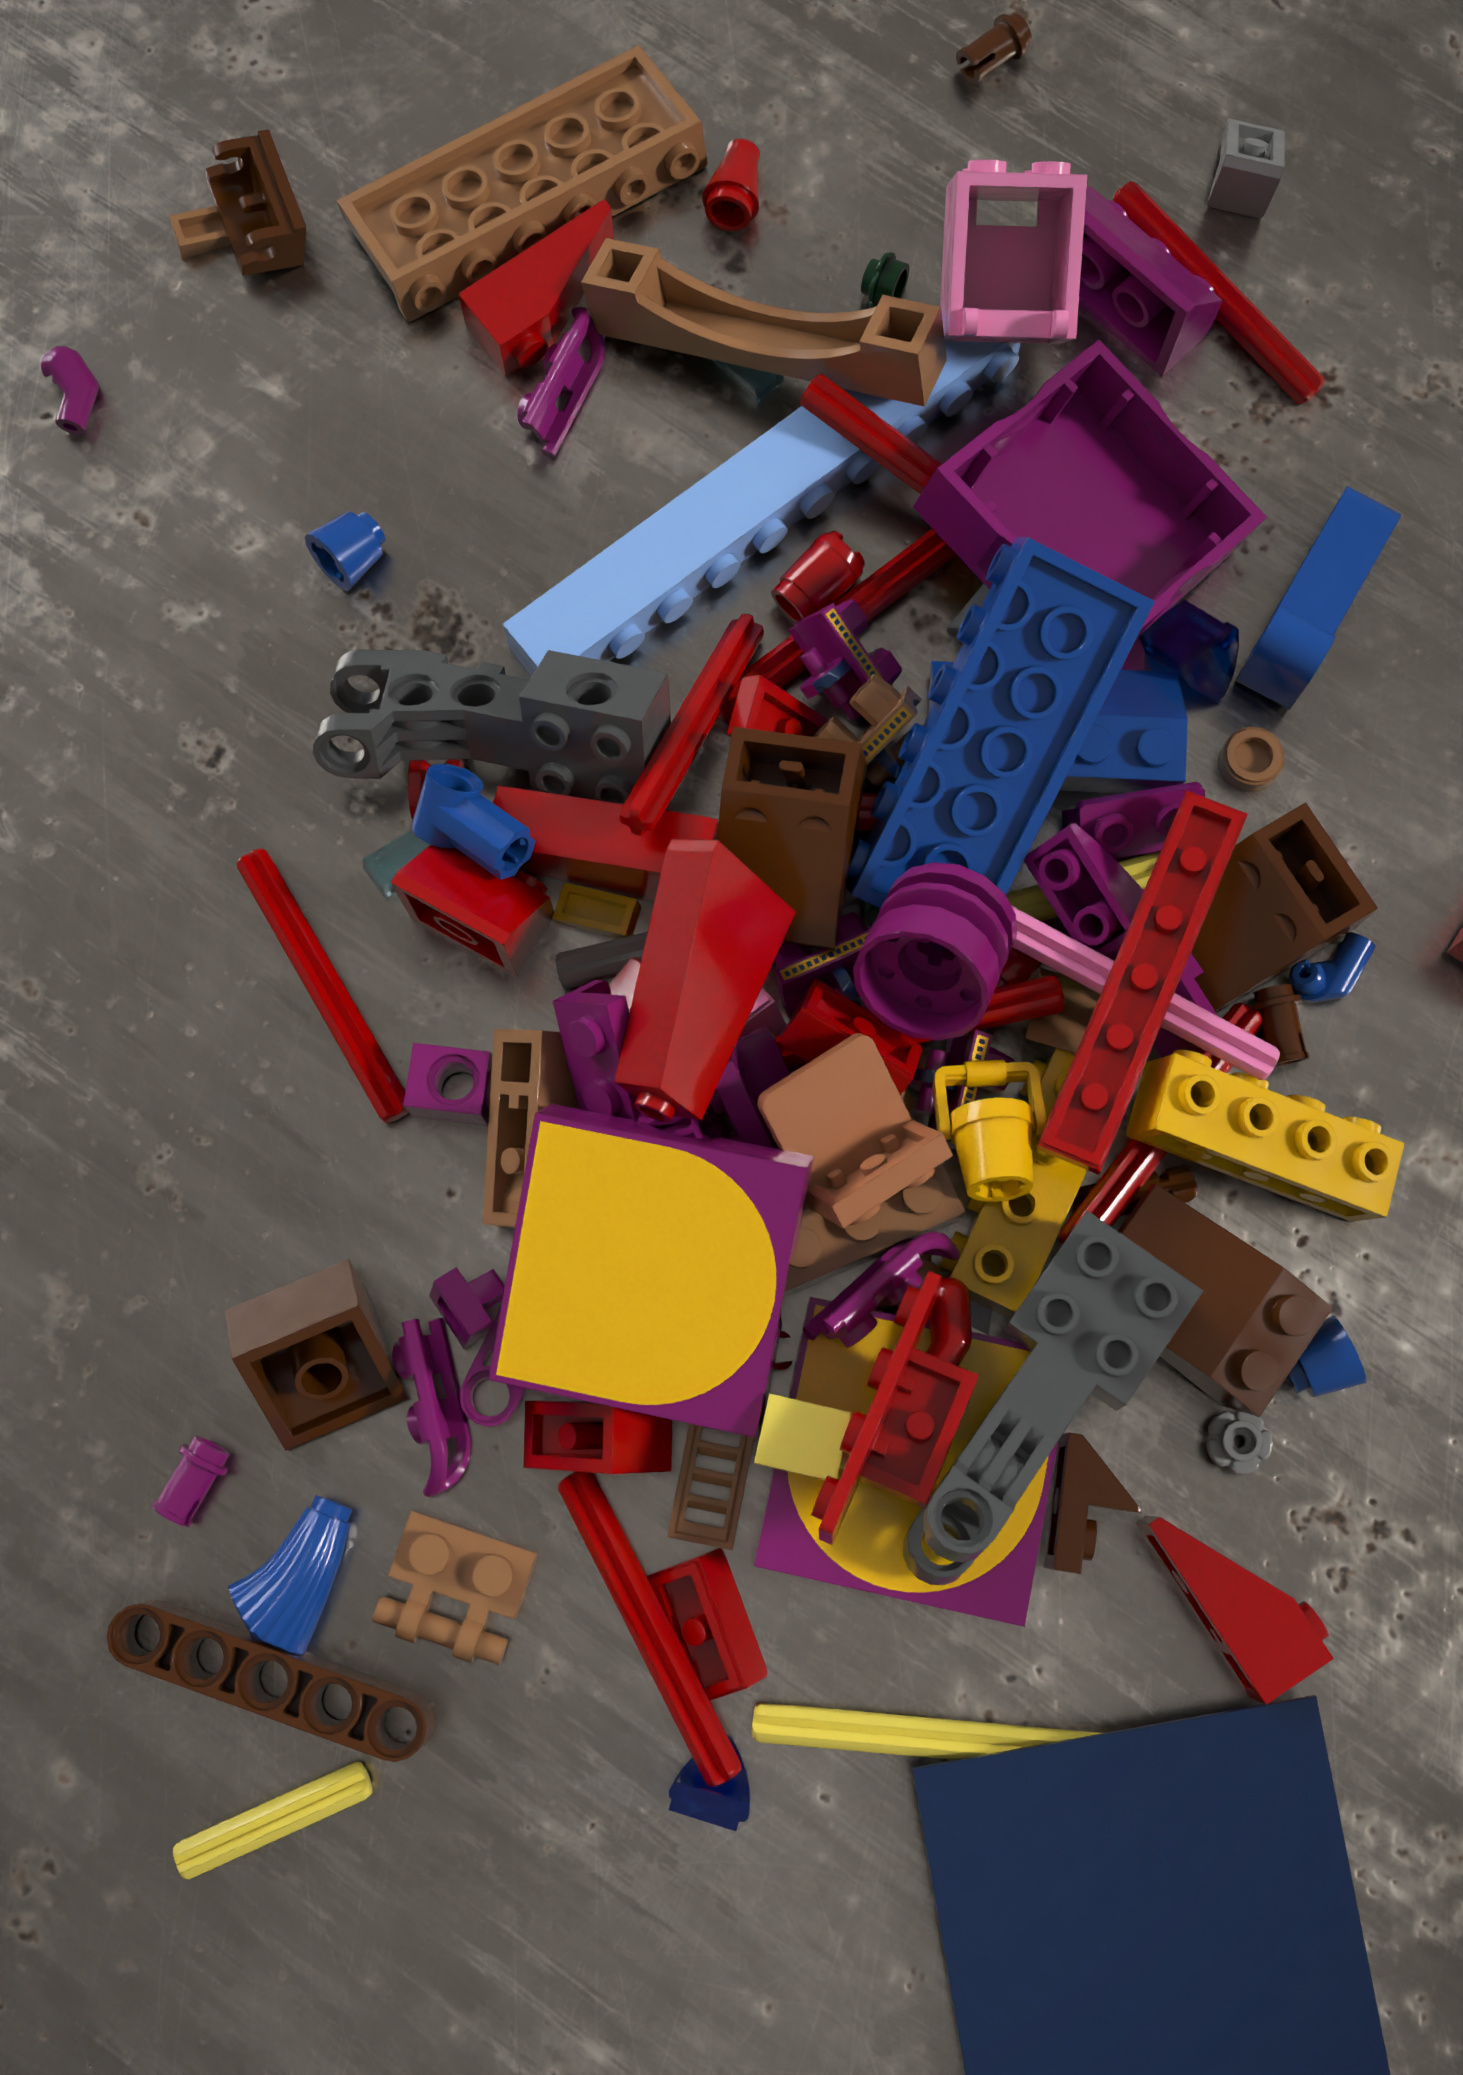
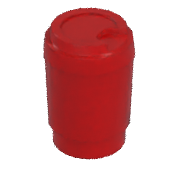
[771,531,865,623]

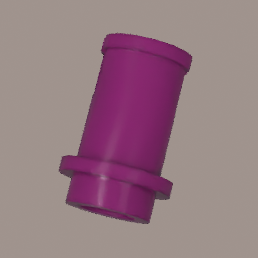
[151,1435,230,1527]

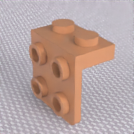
[757,1033,953,1228]

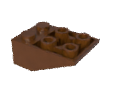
[717,727,868,950]
[1191,802,1378,1012]

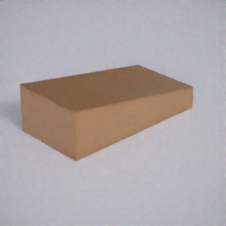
[169,206,230,260]

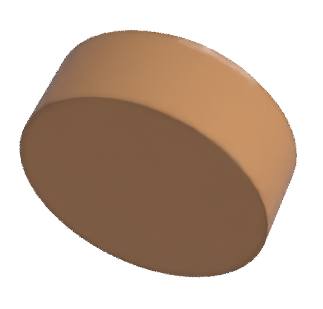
[1218,727,1285,792]

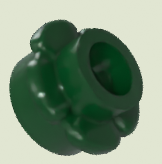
[861,252,909,308]

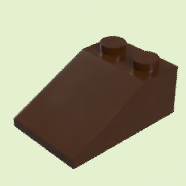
[1118,1184,1333,1417]

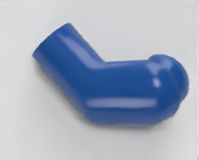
[1289,932,1375,1003]

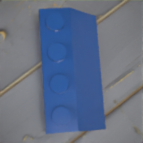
[928,661,1188,793]

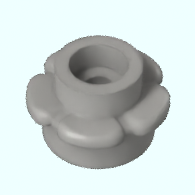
[1206,1410,1272,1475]

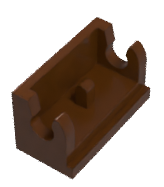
[206,129,306,276]

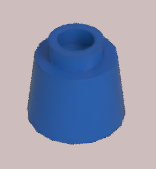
[305,511,386,591]
[1286,1315,1367,1397]

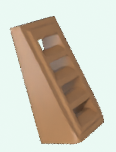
[667,1423,754,1550]

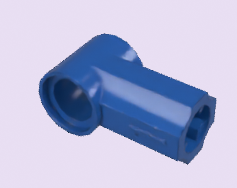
[411,764,536,880]

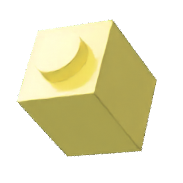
[753,1393,851,1480]

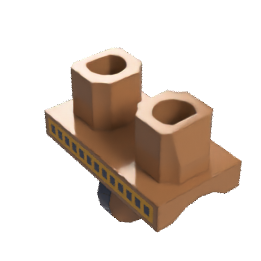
[813,674,921,787]

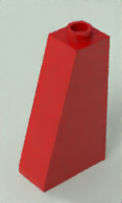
[493,786,718,903]
[614,839,796,1123]

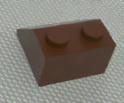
[225,1259,408,1451]

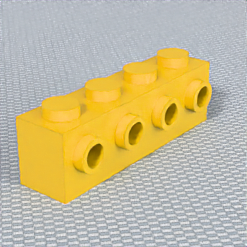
[939,1048,1087,1319]
[1126,1050,1405,1222]

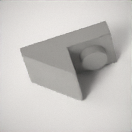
[1208,118,1285,218]

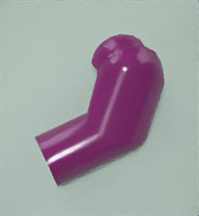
[40,346,99,435]

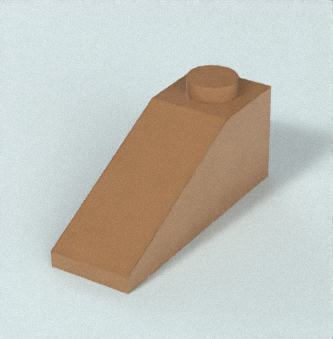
[482,1029,579,1228]

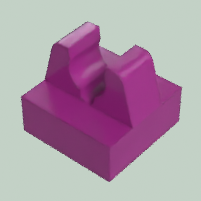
[429,1267,505,1349]

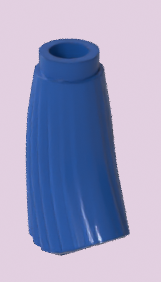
[228,1495,353,1655]

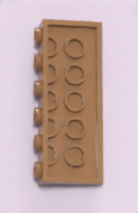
[336,45,708,322]

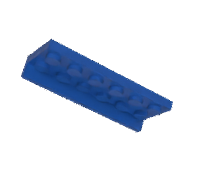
[846,537,1155,908]

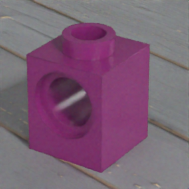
[403,1043,493,1126]

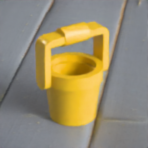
[932,1059,1046,1202]

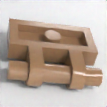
[372,1510,539,1665]

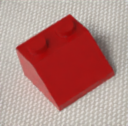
[391,845,554,977]

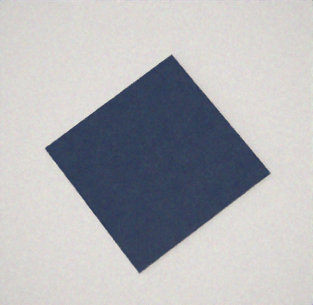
[912,1695,1391,2075]

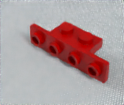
[811,1271,979,1545]

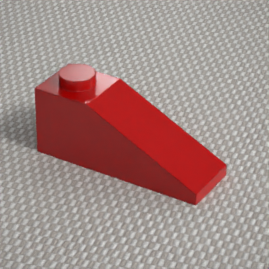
[458,199,614,377]
[1136,1516,1334,1705]

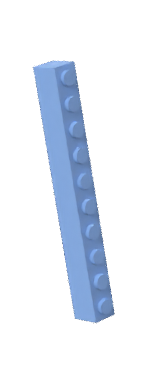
[503,341,1021,676]

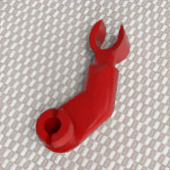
[926,1277,972,1366]

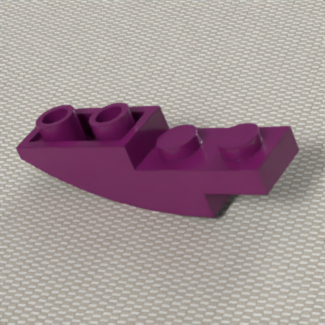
[1024,823,1218,1058]

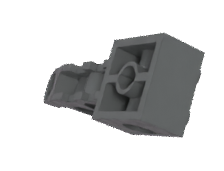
[313,649,671,804]
[903,1211,1204,1585]

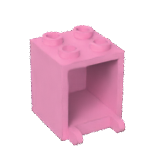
[940,160,1087,344]

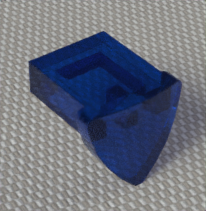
[1139,600,1239,699]
[669,1733,750,1831]

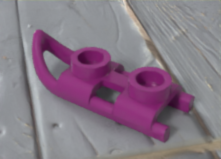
[517,306,605,458]
[802,1231,960,1348]
[392,1318,471,1497]

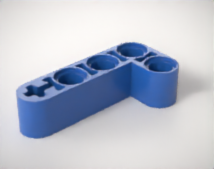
[1235,486,1401,710]

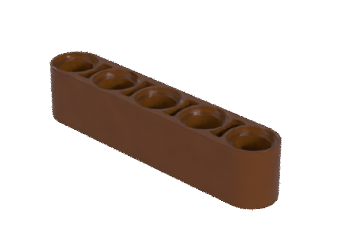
[107,1600,436,1762]

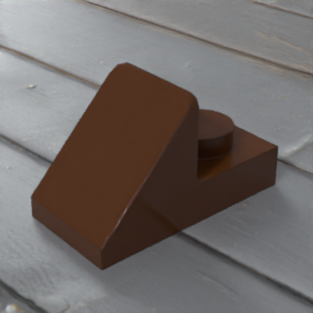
[1044,1432,1141,1574]

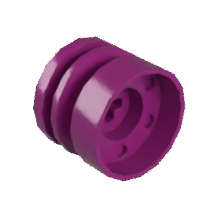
[853,862,1017,1041]

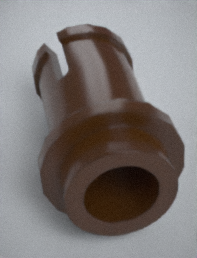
[956,13,1032,85]
[1250,984,1310,1067]

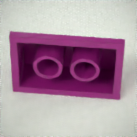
[1079,187,1223,377]

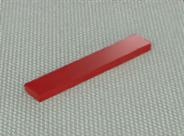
[1036,790,1248,1175]

